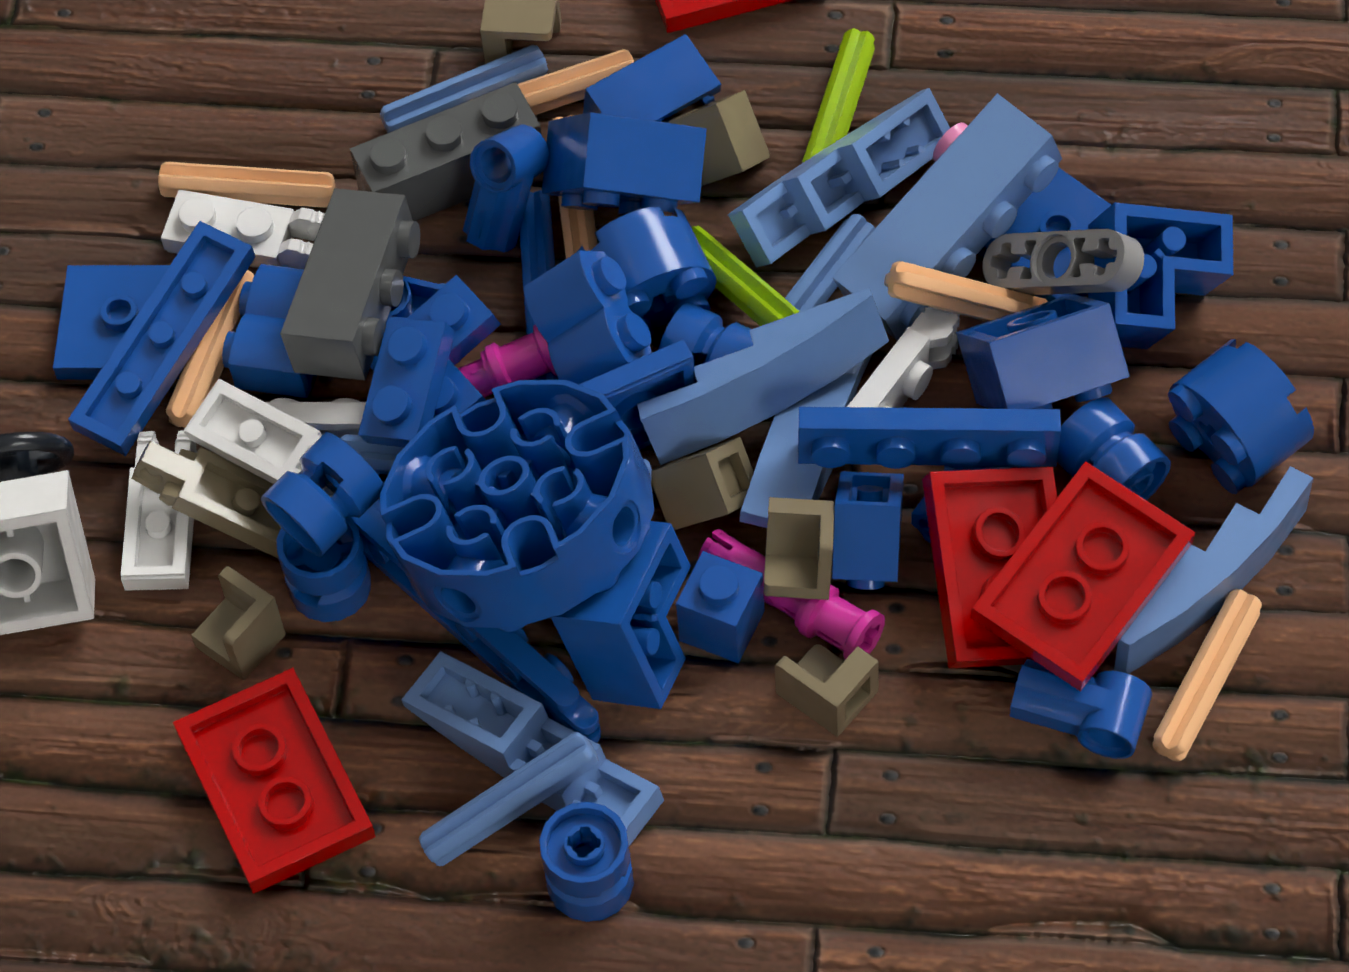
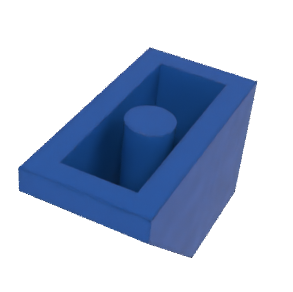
[832,471,904,590]

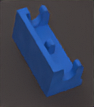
[583,34,722,122]

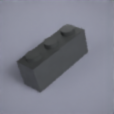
[350,82,542,221]
[280,188,420,380]

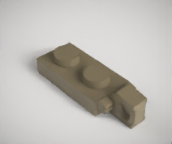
[131,441,281,559]

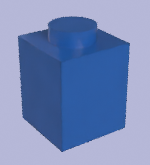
[676,551,765,663]

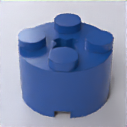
[577,206,716,337]
[1168,339,1314,494]

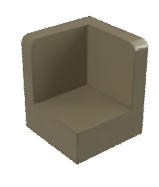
[480,0,562,64]
[668,90,770,186]
[651,437,754,530]
[763,497,834,600]
[191,566,286,681]
[775,644,879,737]

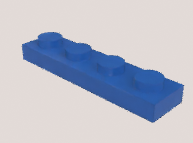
[68,221,256,456]
[798,407,1061,469]

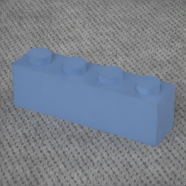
[832,93,1062,341]

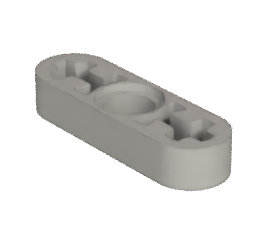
[983,229,1144,295]

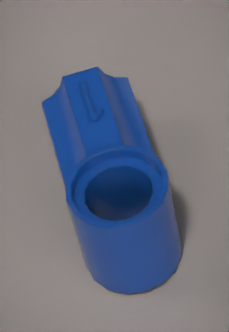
[463,124,549,252]
[1010,659,1152,759]

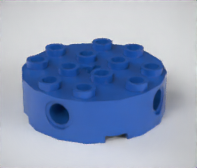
[380,380,655,632]

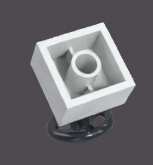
[0,432,95,635]

